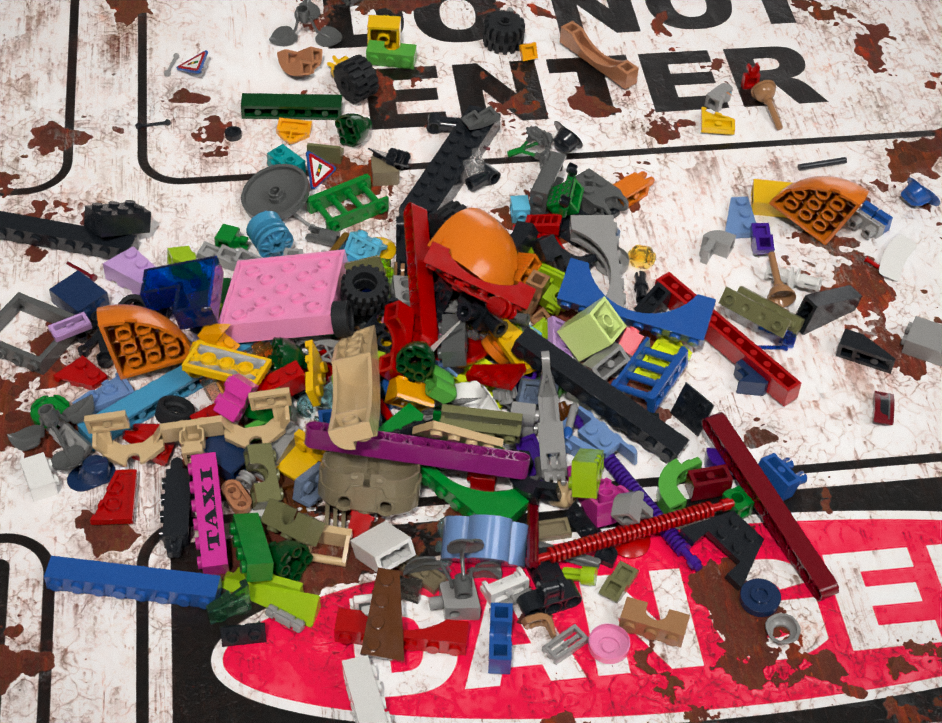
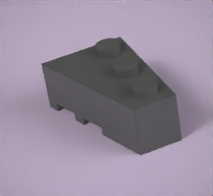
[438,313,469,367]

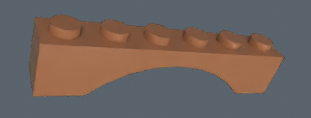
[560,21,639,89]

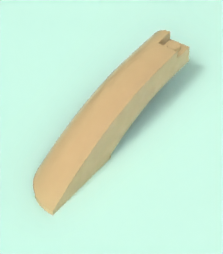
[328,325,380,450]

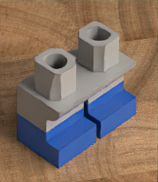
[848,200,893,239]

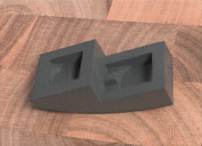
[461,106,501,130]

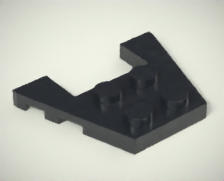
[678,510,764,591]

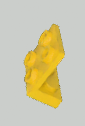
[276,429,326,481]

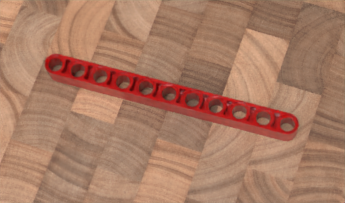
[403,202,438,347]

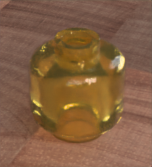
[628,245,656,269]

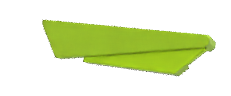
[222,567,321,627]

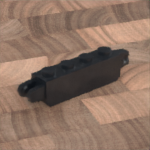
[159,457,192,558]

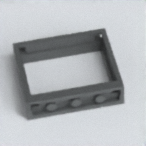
[0,292,80,375]

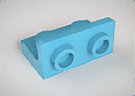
[344,230,388,260]

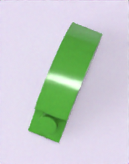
[656,457,702,514]

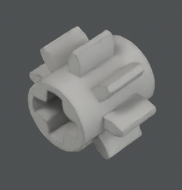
[492,386,517,404]

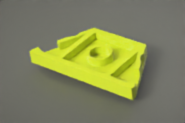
[634,335,692,380]

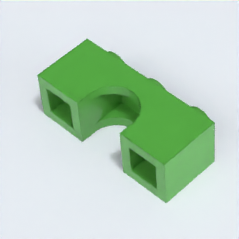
[366,40,417,69]

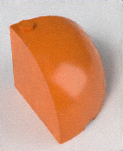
[769,176,869,246]
[427,208,518,289]
[97,304,191,380]

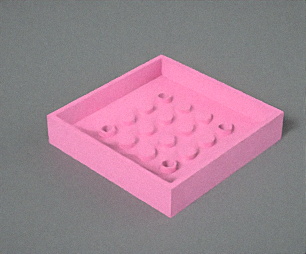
[218,249,348,343]

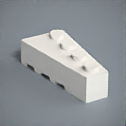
[342,655,391,723]

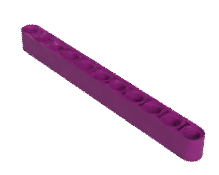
[304,421,530,479]

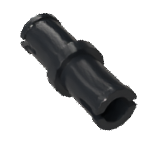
[634,271,649,303]

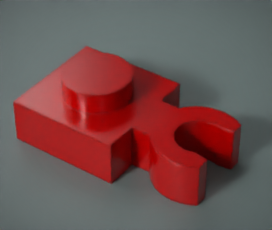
[741,62,761,90]

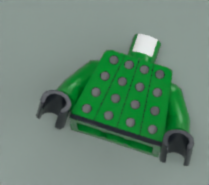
[547,162,584,218]

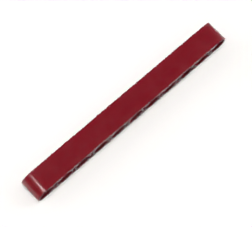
[702,412,839,601]

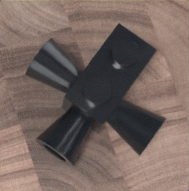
[457,292,508,338]

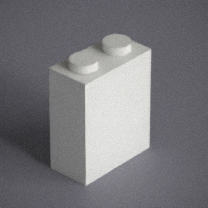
[350,521,416,572]

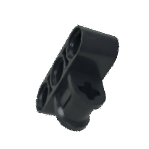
[516,575,582,617]

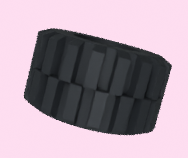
[340,264,389,316]

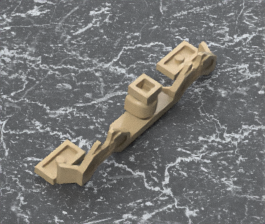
[84,387,292,467]

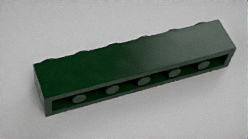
[241,93,343,120]

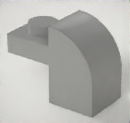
[699,230,736,265]
[611,491,654,525]

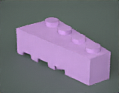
[103,246,179,307]

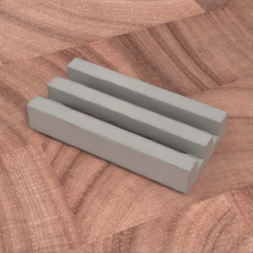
[541,624,589,665]

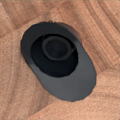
[554,121,583,152]

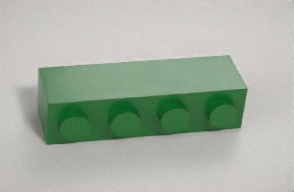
[229,513,274,582]

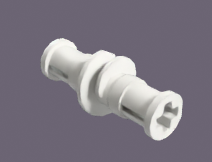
[765,264,823,293]

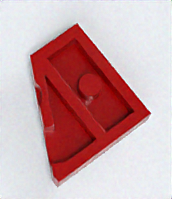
[53,355,108,390]

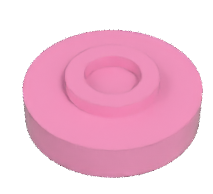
[588,624,630,664]

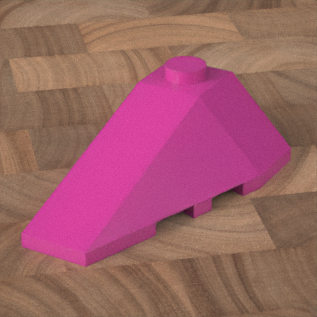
[565,465,629,528]

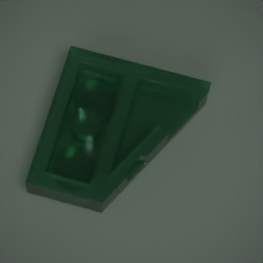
[206,579,252,624]

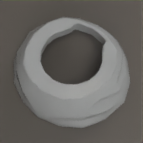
[765,613,801,645]

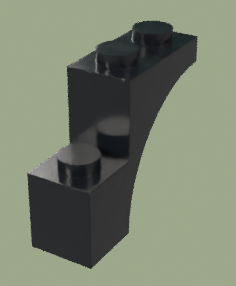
[530,234,598,272]

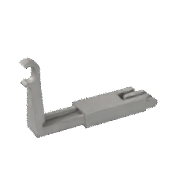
[538,351,567,486]

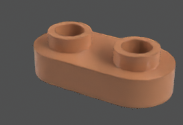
[221,479,252,514]

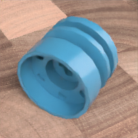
[246,211,293,258]

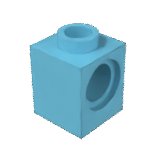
[509,195,531,223]

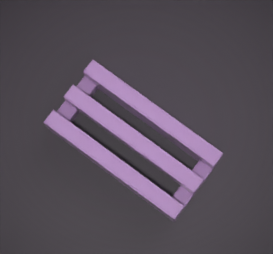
[48,312,92,342]

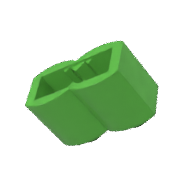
[424,364,457,404]

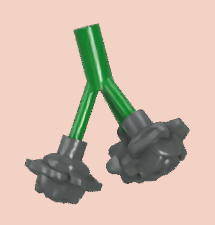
[507,126,554,168]

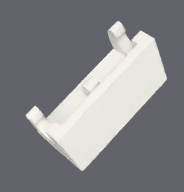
[480,566,530,607]

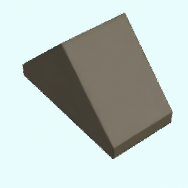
[371,156,399,186]

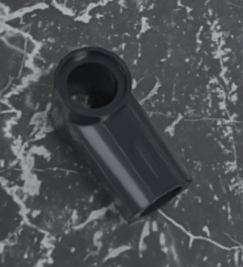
[426,112,460,134]
[465,163,501,192]

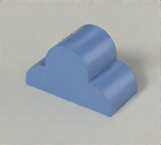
[440,515,528,569]

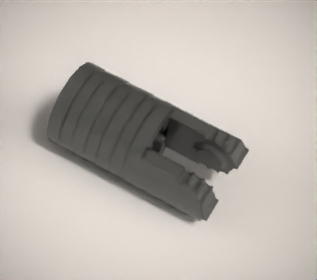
[304,225,340,246]

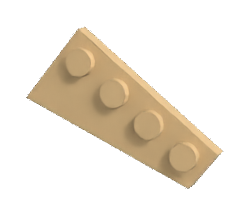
[412,421,504,448]

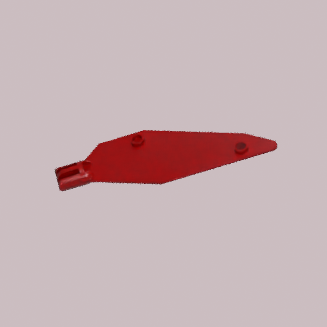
[434,268,517,320]

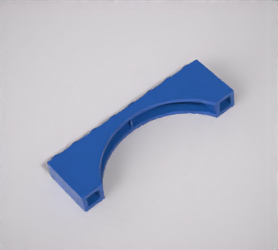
[557,258,716,347]

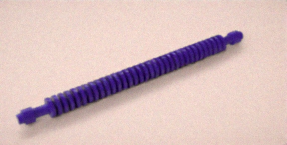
[573,414,702,572]

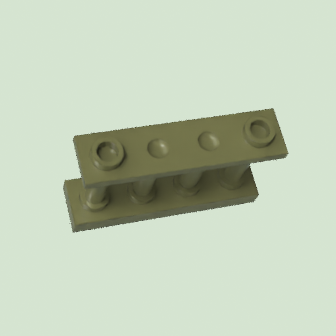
[718,286,805,338]

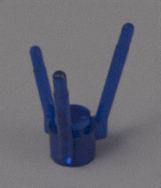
[757,326,797,351]

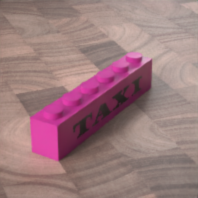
[188,452,229,575]

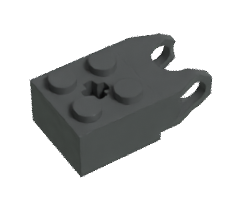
[576,168,629,215]

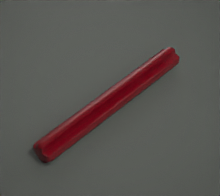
[527,503,539,568]

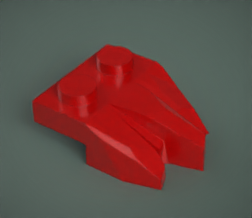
[122,423,175,467]

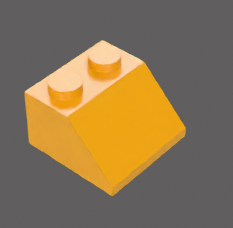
[384,376,434,412]

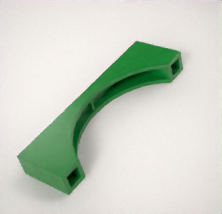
[378,403,529,522]

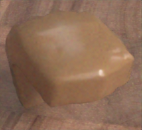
[521,612,556,639]

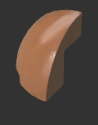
[277,46,323,76]

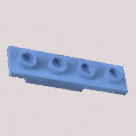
[577,406,637,465]

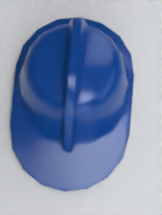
[901,177,941,206]

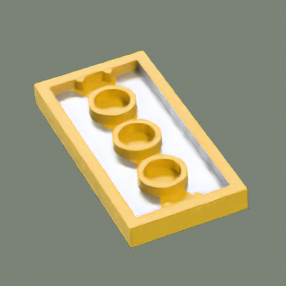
[182,341,272,386]

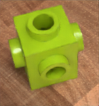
[539,283,566,316]

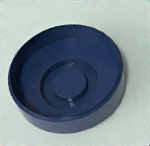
[739,578,781,617]

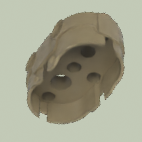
[318,451,422,517]

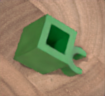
[214,224,250,250]

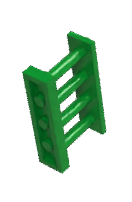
[306,173,389,231]

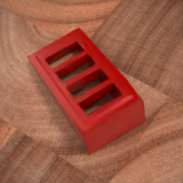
[525,214,562,235]

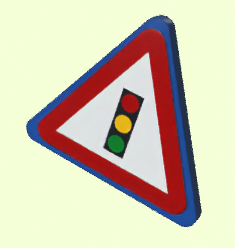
[176,50,208,74]
[306,151,336,189]

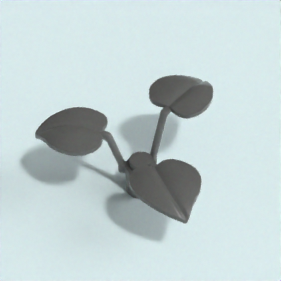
[269,0,343,47]
[7,394,95,470]
[403,539,502,599]

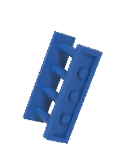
[611,337,688,413]

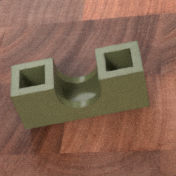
[243,443,283,510]
[261,498,326,547]

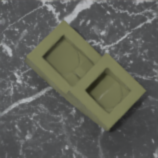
[598,560,639,603]

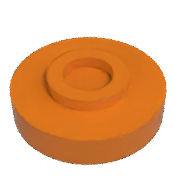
[481,335,511,364]

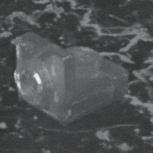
[463,147,485,176]

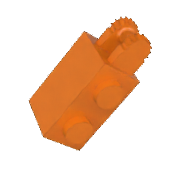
[613,171,655,207]

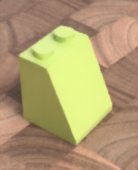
[557,296,627,362]

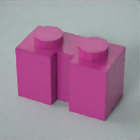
[213,373,259,422]

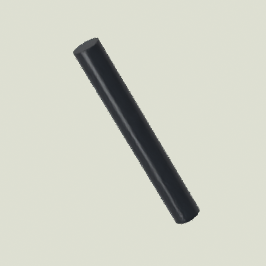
[798,157,847,171]

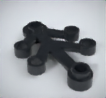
[76,310,113,369]

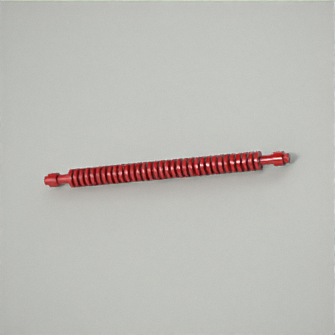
[525,498,735,566]

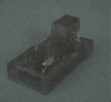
[400,575,423,604]

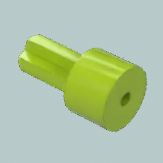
[562,566,598,586]

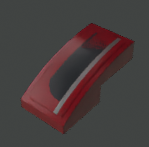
[872,391,895,425]

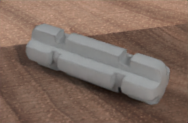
[265,604,305,633]

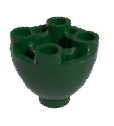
[335,113,372,147]
[267,337,308,373]
[396,341,435,382]
[268,540,313,582]

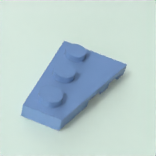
[725,196,756,239]
[72,372,134,414]

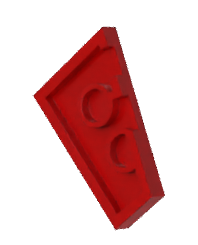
[465,363,527,391]
[90,469,138,525]

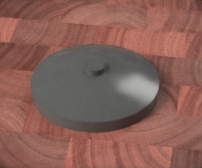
[241,164,310,220]

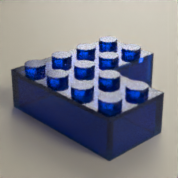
[140,255,224,330]

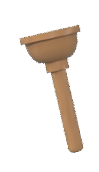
[751,80,783,130]
[767,252,796,307]

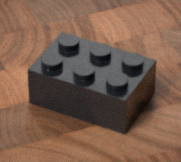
[84,200,151,237]

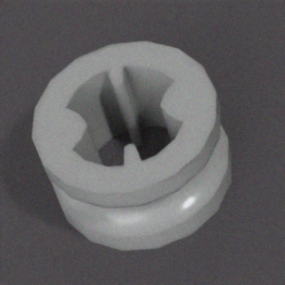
[235,470,256,489]

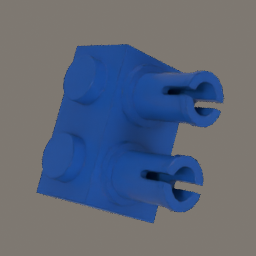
[758,453,808,501]

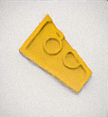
[305,340,328,407]

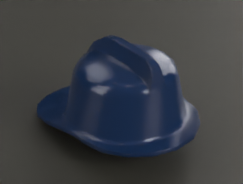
[67,455,116,492]

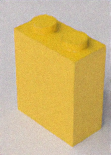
[751,179,793,218]

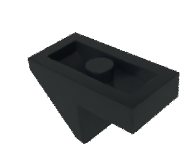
[634,281,672,313]

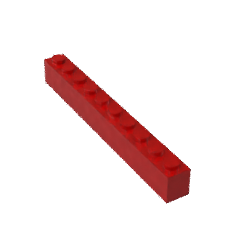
[655,272,802,407]

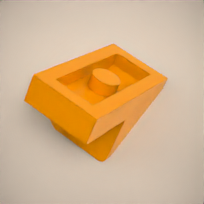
[197,323,240,350]

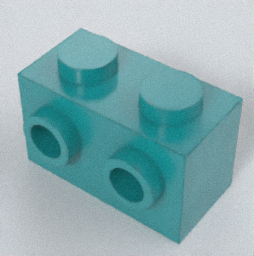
[267,144,306,174]

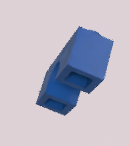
[488,602,513,674]

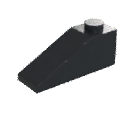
[836,329,896,374]

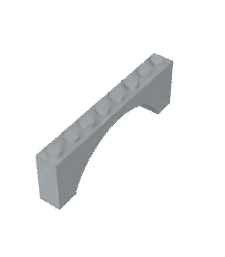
[569,215,630,341]

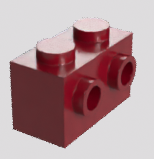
[685,464,733,501]

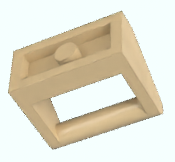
[307,525,353,567]

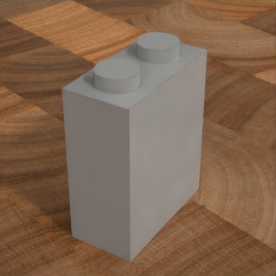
[901,316,942,367]

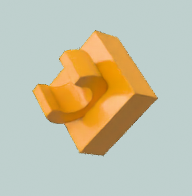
[519,42,538,61]

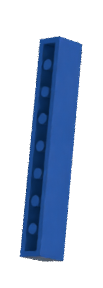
[44,555,222,609]

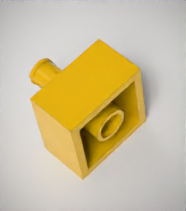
[367,15,401,50]

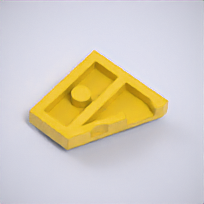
[701,107,735,135]

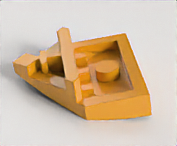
[276,118,313,145]

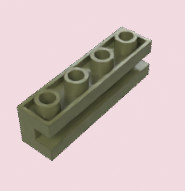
[440,404,523,445]

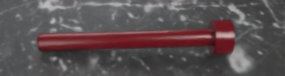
[66,261,98,282]

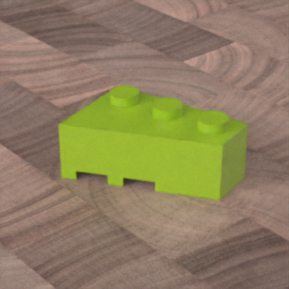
[568,448,604,499]

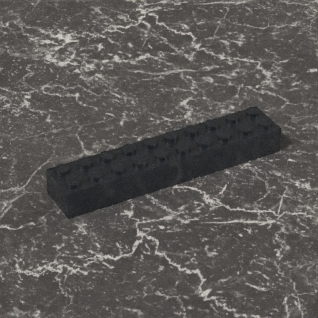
[399,104,501,232]

